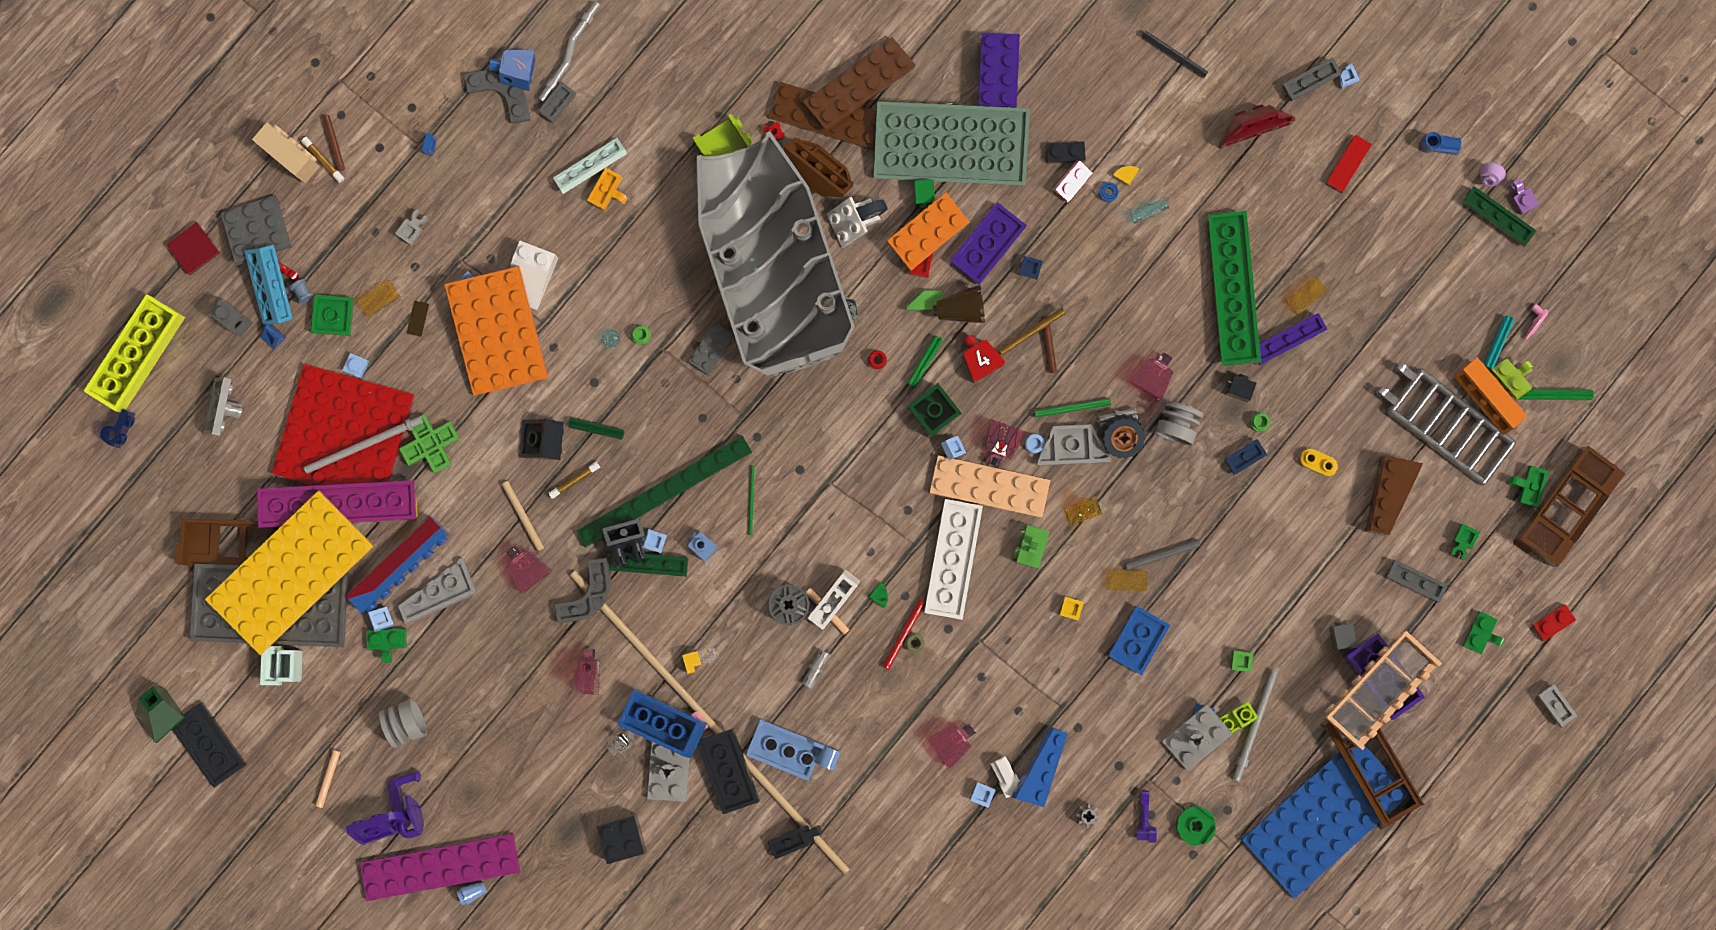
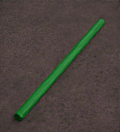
[749,466,755,535]

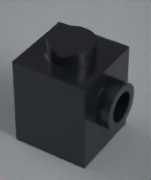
[1225,374,1257,403]

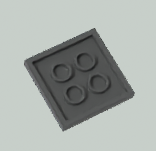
[221,195,292,266]

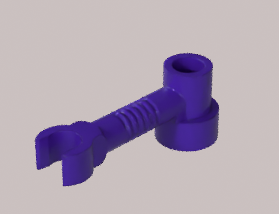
[1137,791,1157,843]

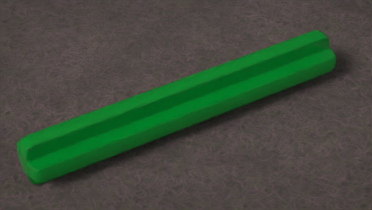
[1518,389,1594,400]

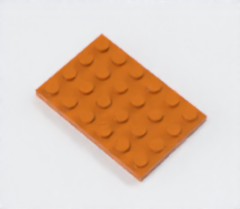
[444,266,548,396]

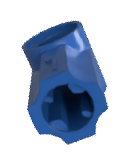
[1419,132,1461,155]

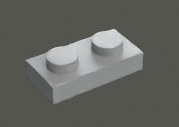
[1537,684,1577,727]

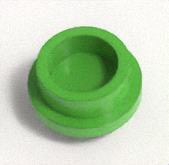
[632,325,651,345]
[1251,413,1270,432]

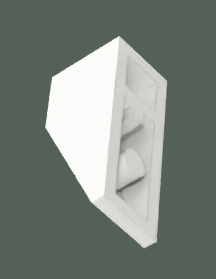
[808,569,860,630]

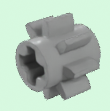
[1075,803,1100,828]

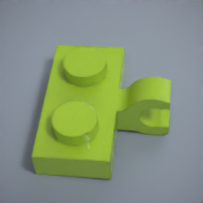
[1491,359,1533,400]

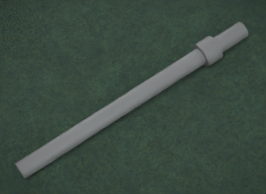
[1233,670,1278,782]

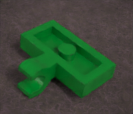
[1508,466,1549,508]
[1463,611,1505,655]
[366,629,407,663]

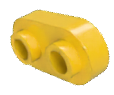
[1299,449,1338,476]

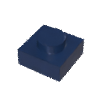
[1019,256,1043,280]

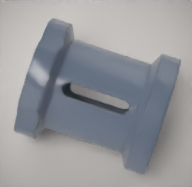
[290,279,314,304]

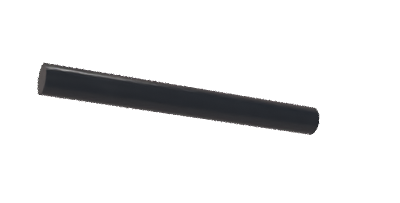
[1141,30,1208,78]

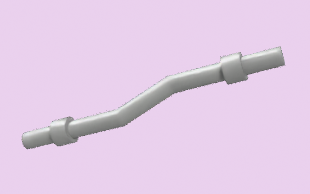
[538,1,601,102]

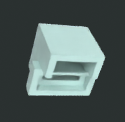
[260,646,303,685]

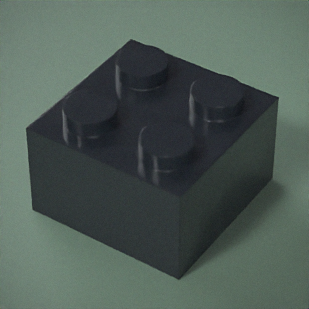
[597,814,647,864]

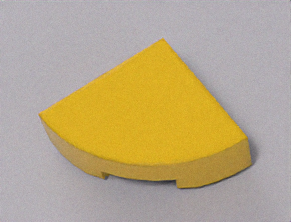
[1113,166,1139,186]

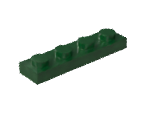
[1461,186,1537,247]
[610,552,689,577]

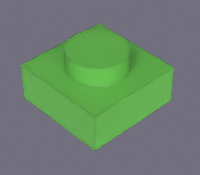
[1230,650,1253,673]

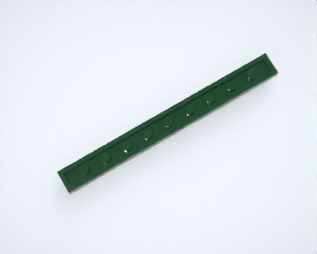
[576,436,752,548]

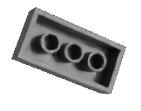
[689,322,735,376]

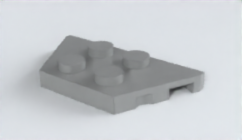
[1037,424,1111,466]

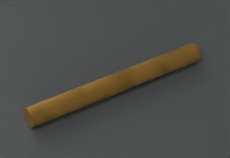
[998,307,1066,356]

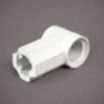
[991,756,1020,798]

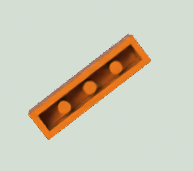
[1453,357,1527,435]

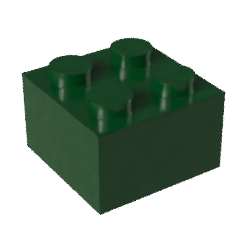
[907,383,962,438]

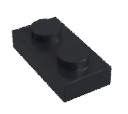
[1046,141,1086,164]

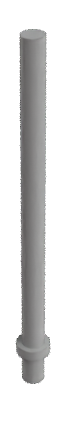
[304,416,424,474]

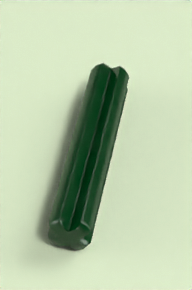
[568,418,625,440]

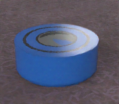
[1099,182,1119,202]

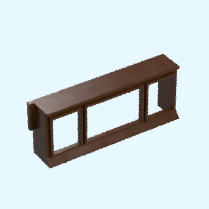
[1320,698,1425,830]

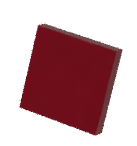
[166,222,220,275]

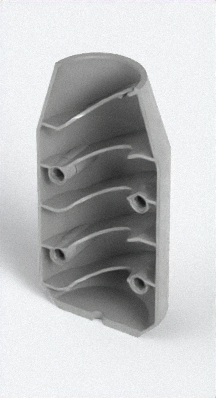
[697,132,855,376]

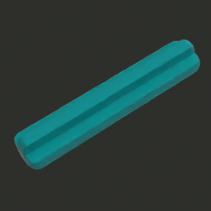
[1483,315,1514,369]

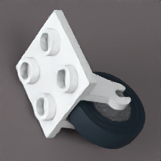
[826,197,888,248]

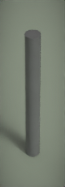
[1125,539,1200,571]

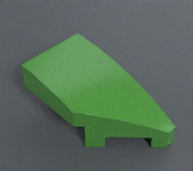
[905,290,943,311]

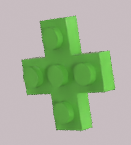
[400,414,460,474]

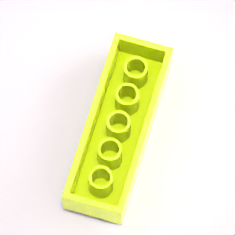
[84,294,186,414]

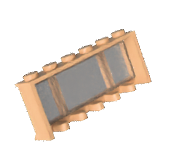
[1324,631,1442,750]

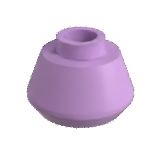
[1479,162,1506,186]

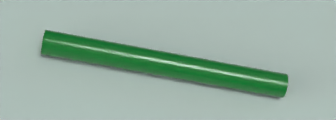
[1034,398,1111,418]

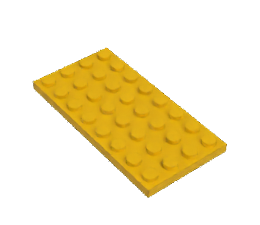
[205,491,374,655]

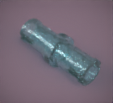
[1130,197,1170,224]

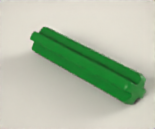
[907,335,943,387]

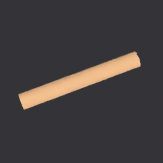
[805,588,849,635]
[315,750,340,808]

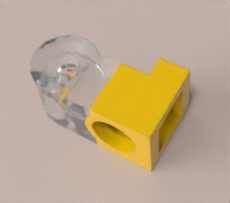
[682,648,720,674]

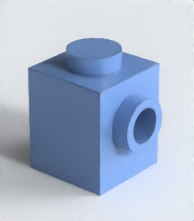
[687,531,719,562]

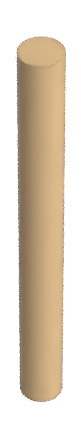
[501,481,544,552]

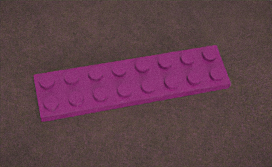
[257,480,416,528]
[360,833,520,901]

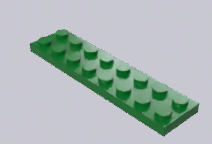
[1208,211,1261,366]

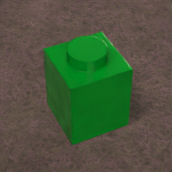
[914,179,935,209]

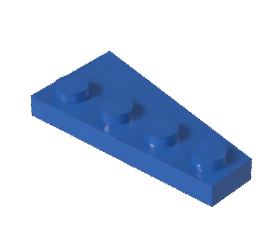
[1011,727,1068,807]

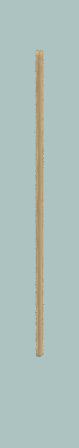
[570,571,850,874]

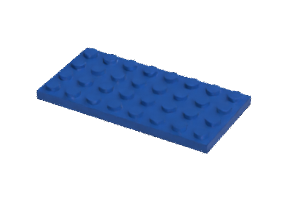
[1241,736,1409,899]

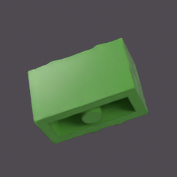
[1013,525,1050,569]

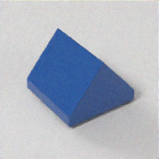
[261,325,286,350]

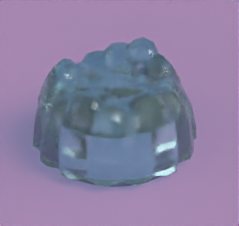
[602,330,620,348]

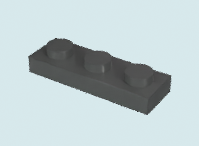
[1282,57,1342,102]
[1386,560,1448,603]

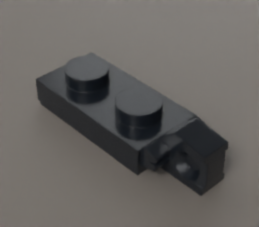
[767,825,822,859]

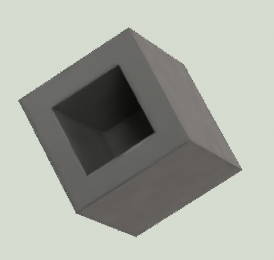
[1330,620,1357,650]

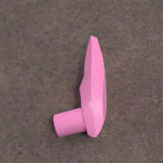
[1525,304,1548,339]

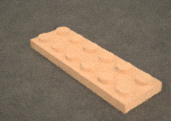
[930,455,1050,518]

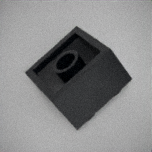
[519,419,564,460]

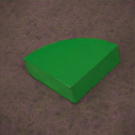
[869,582,888,608]

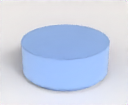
[1025,434,1045,454]

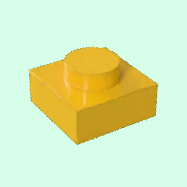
[1059,597,1084,621]

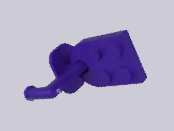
[346,771,424,845]

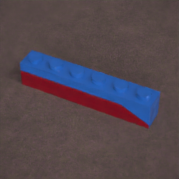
[345,517,449,613]

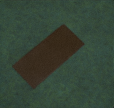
[407,301,429,337]

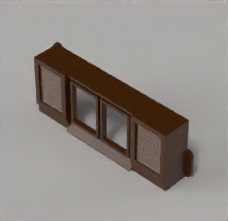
[1513,446,1626,567]
[175,518,280,566]

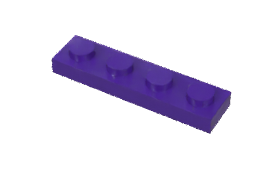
[1258,313,1328,366]

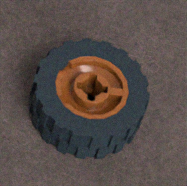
[1101,414,1146,459]

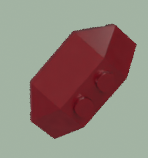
[1219,104,1295,149]

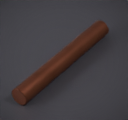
[322,115,345,171]
[1041,316,1057,373]

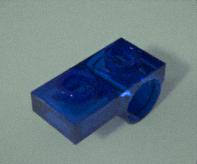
[100,409,136,448]

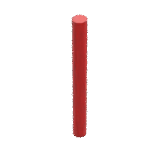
[882,599,926,670]

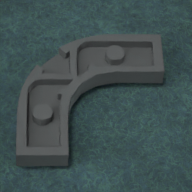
[465,70,531,124]
[555,558,611,623]

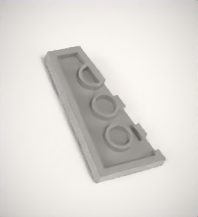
[398,558,477,625]

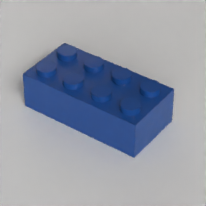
[617,689,707,758]

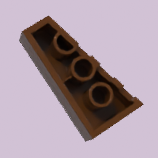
[1365,455,1423,536]

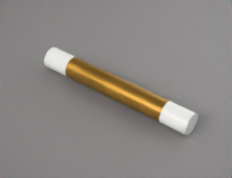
[301,137,345,183]
[549,461,600,499]

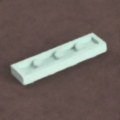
[553,138,627,194]

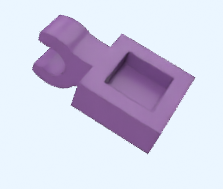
[1509,179,1539,215]

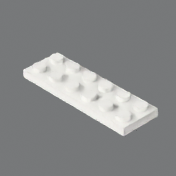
[924,499,983,620]

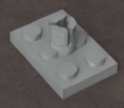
[203,377,242,436]
[1162,704,1233,771]
[647,742,690,802]

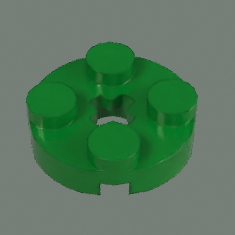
[1176,806,1216,846]

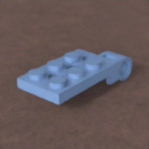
[746,719,841,781]

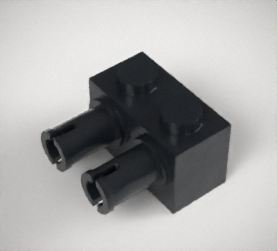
[601,519,647,568]

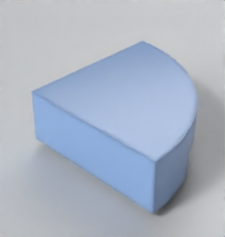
[1339,63,1359,89]

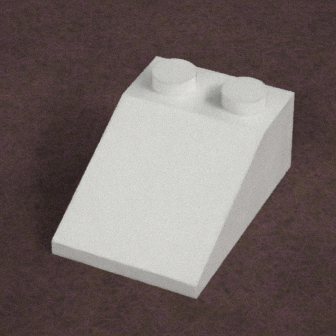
[510,241,558,310]

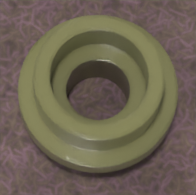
[905,633,924,653]

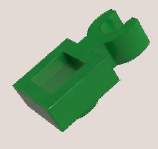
[1450,524,1480,560]

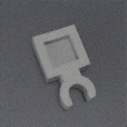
[395,210,428,246]

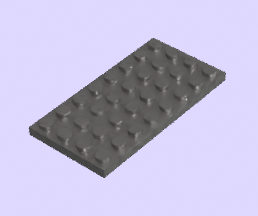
[190,564,349,647]

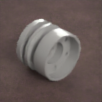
[1154,401,1203,446]
[379,698,427,749]

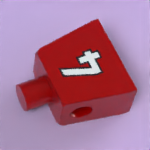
[962,334,1006,383]

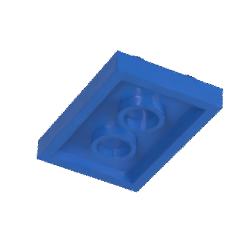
[1108,606,1170,675]

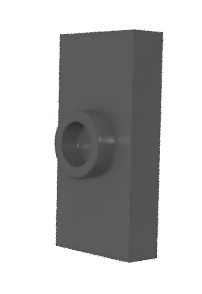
[538,82,576,123]

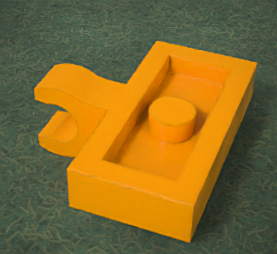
[587,167,628,211]

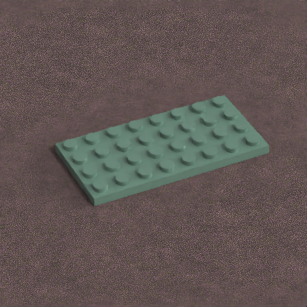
[874,101,1030,185]

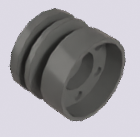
[768,585,810,625]

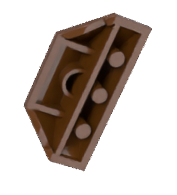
[783,137,854,197]

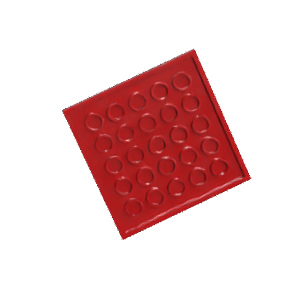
[271,364,415,486]

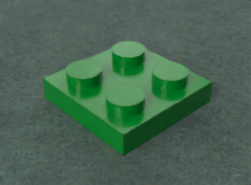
[311,295,354,336]

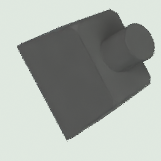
[209,299,253,337]

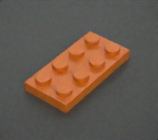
[887,192,969,271]

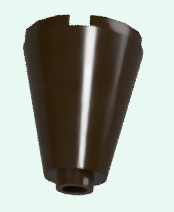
[933,285,985,324]

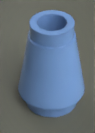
[456,882,487,906]

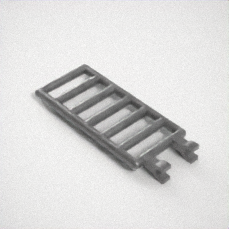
[1375,362,1516,486]

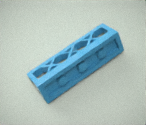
[244,245,293,325]

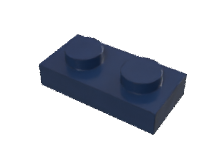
[1224,439,1267,475]

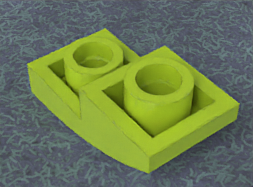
[1219,701,1258,733]

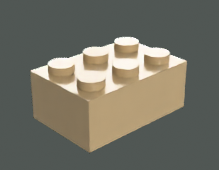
[252,123,320,184]

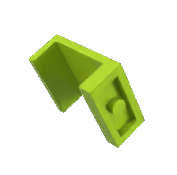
[693,114,753,157]

